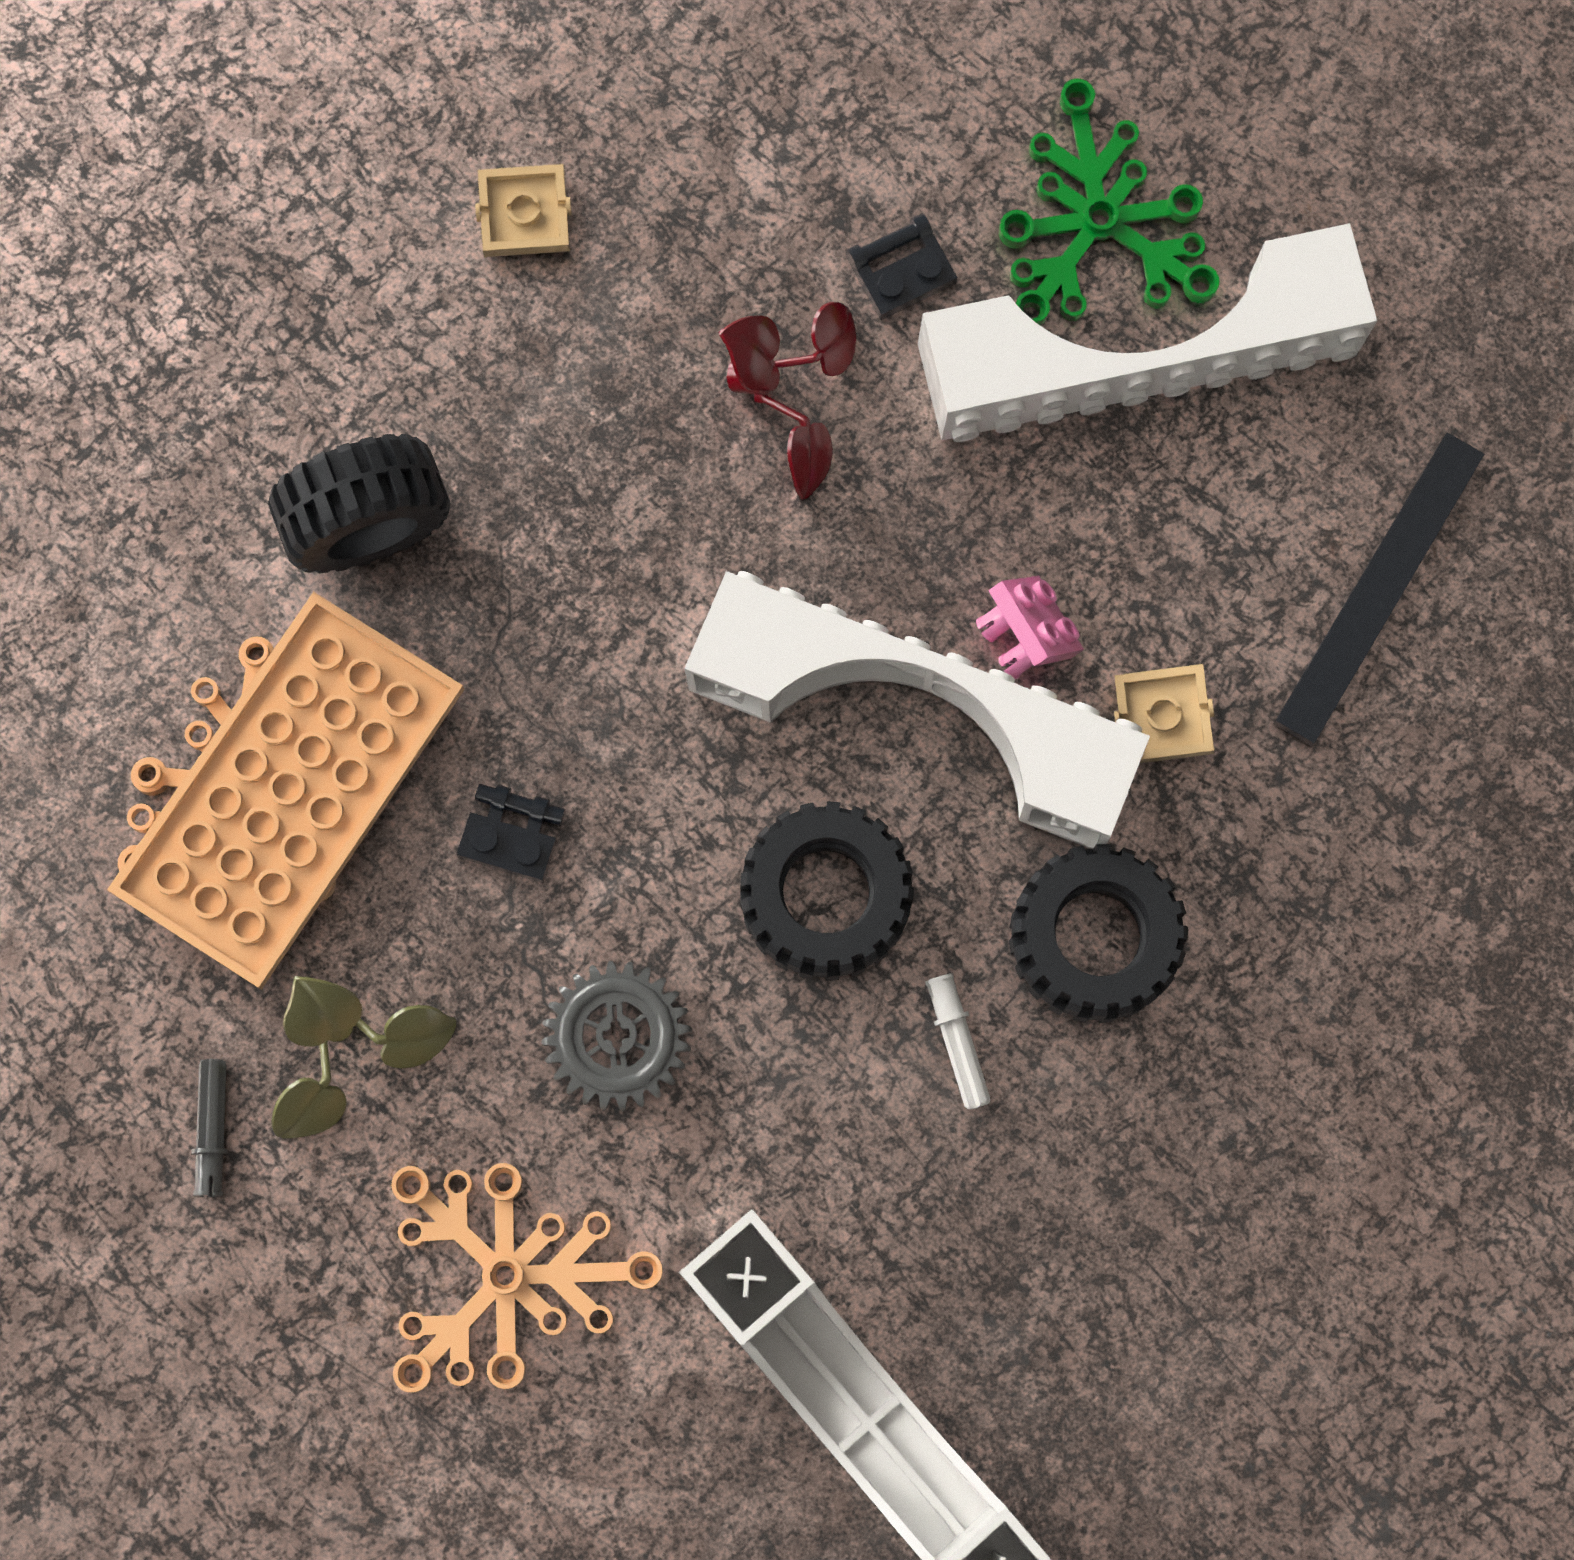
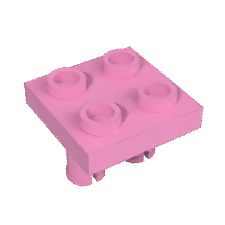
[976,576,1084,680]

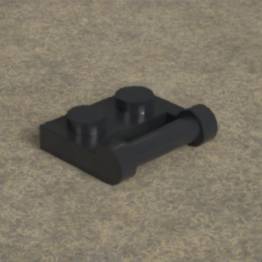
[845,213,958,320]

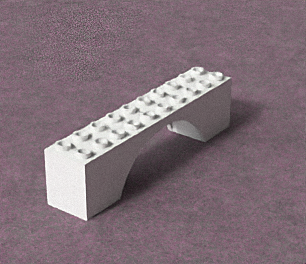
[918,223,1377,442]
[684,571,1150,849]
[679,1209,1051,1560]

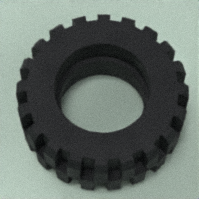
[268,434,450,573]
[740,801,914,981]
[1009,844,1188,1023]

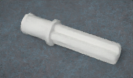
[925,973,990,1109]

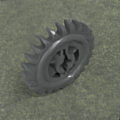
[541,961,692,1112]

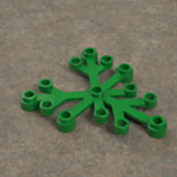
[999,79,1220,326]

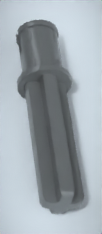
[191,1059,228,1198]

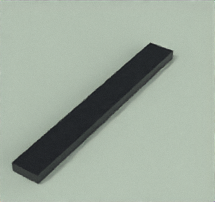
[1273,432,1485,747]

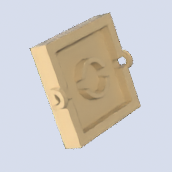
[475,164,572,257]
[1114,664,1215,763]

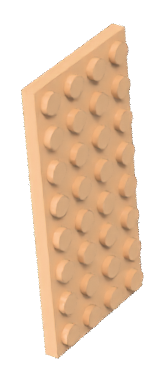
[107,592,465,990]

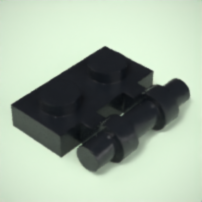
[456,784,566,883]

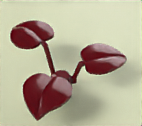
[718,302,856,500]

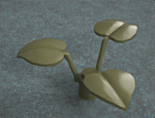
[271,976,456,1139]

